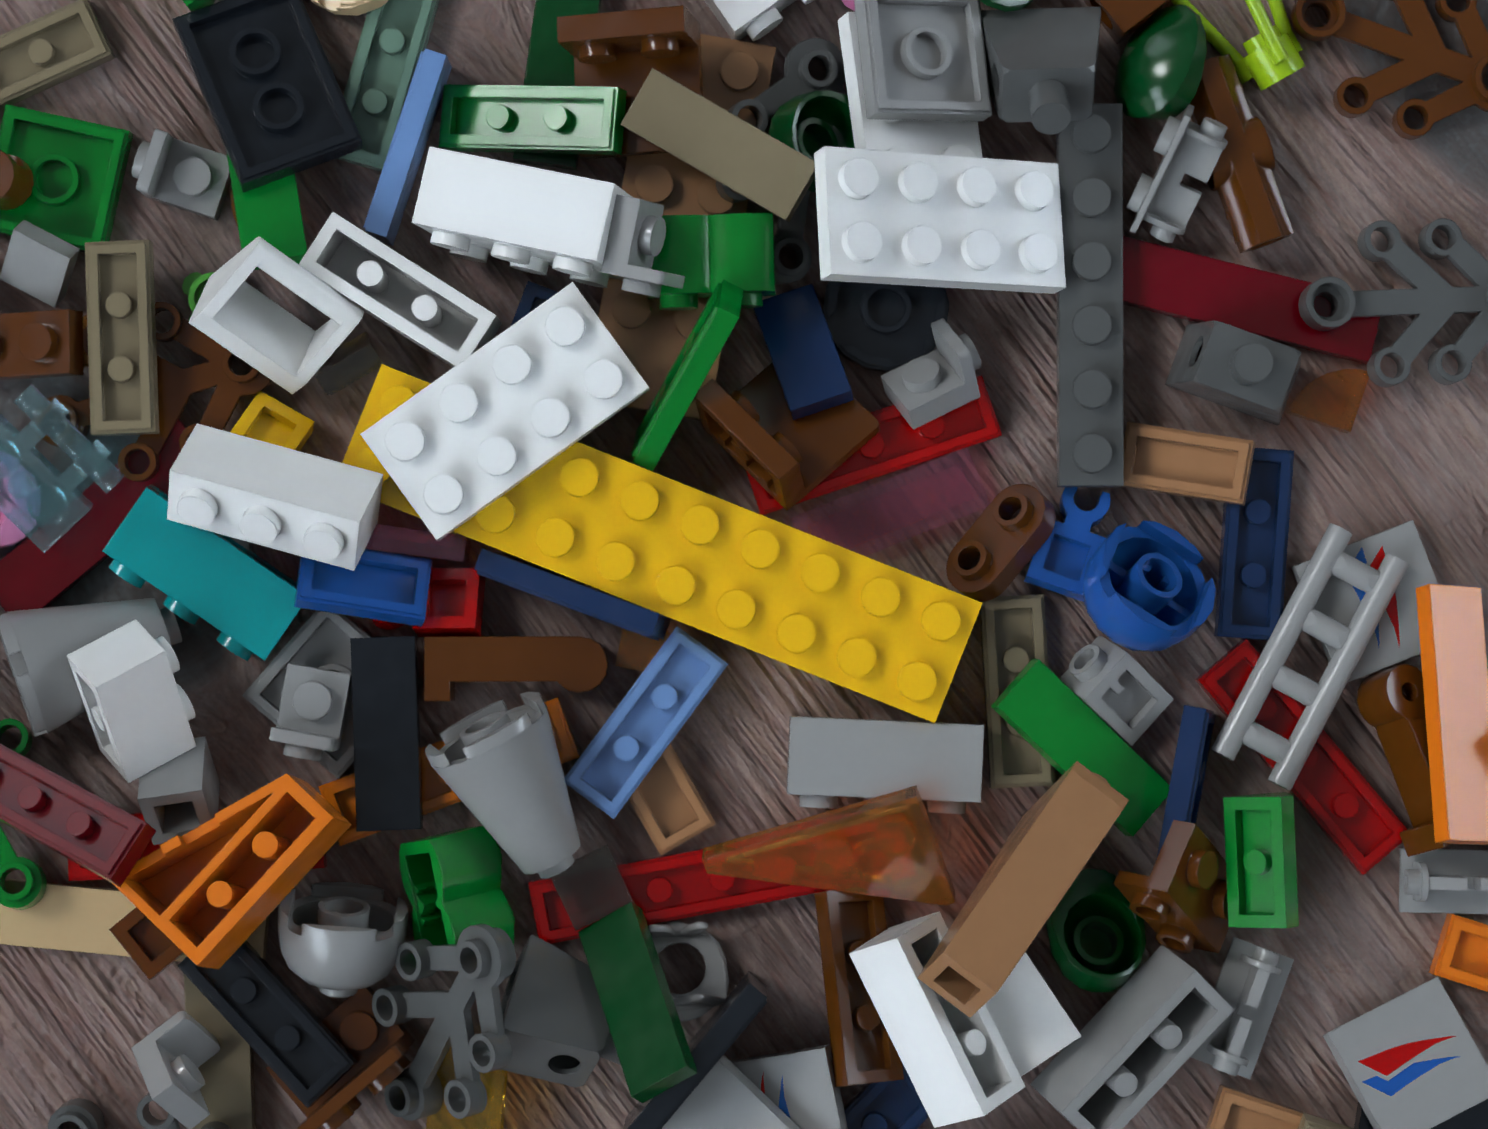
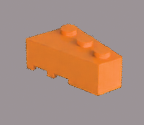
[112,773,352,970]

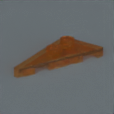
[702,785,956,906]

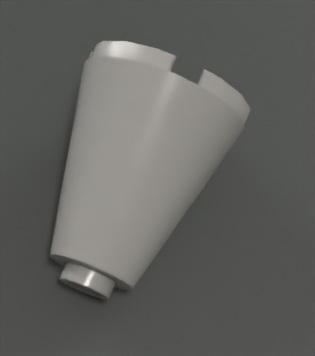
[0,598,182,737]
[425,691,581,879]

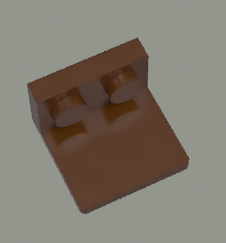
[557,5,703,159]
[694,363,880,511]
[266,986,416,1129]

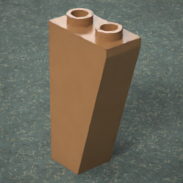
[917,761,1129,1018]

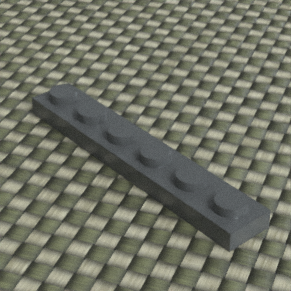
[1056,103,1124,488]

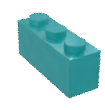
[102,484,301,661]

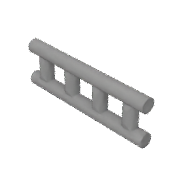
[1211,523,1409,791]

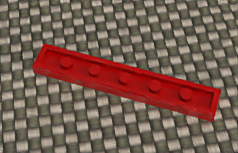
[528,810,916,944]

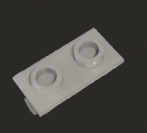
[1126,104,1228,243]
[1399,848,1488,914]
[1191,937,1294,1079]

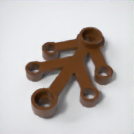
[1291,0,1488,140]
[34,302,272,482]

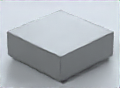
[0,220,80,308]

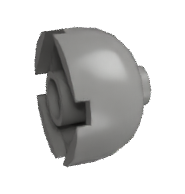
[278,882,409,998]

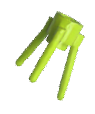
[1171,0,1306,91]

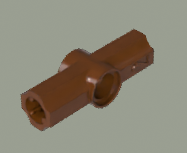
[1190,54,1294,254]

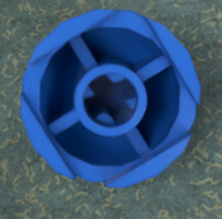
[1083,520,1216,652]

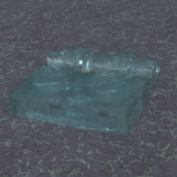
[0,384,124,553]

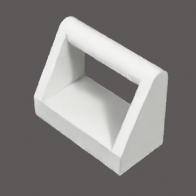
[188,236,364,395]

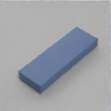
[363,48,452,246]
[565,626,728,819]

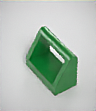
[1223,792,1299,928]

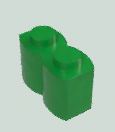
[646,213,776,311]
[399,826,515,945]

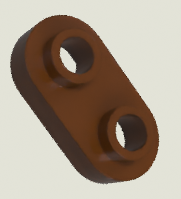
[946,484,1056,602]

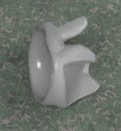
[648,920,729,1022]

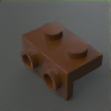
[1114,820,1229,954]

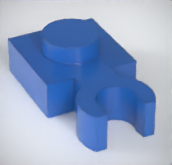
[1024,487,1111,602]

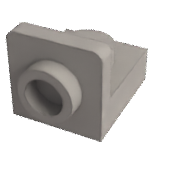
[132,129,231,221]
[601,194,685,298]
[881,318,981,429]
[1060,636,1174,746]
[269,663,352,761]
[131,1011,220,1129]

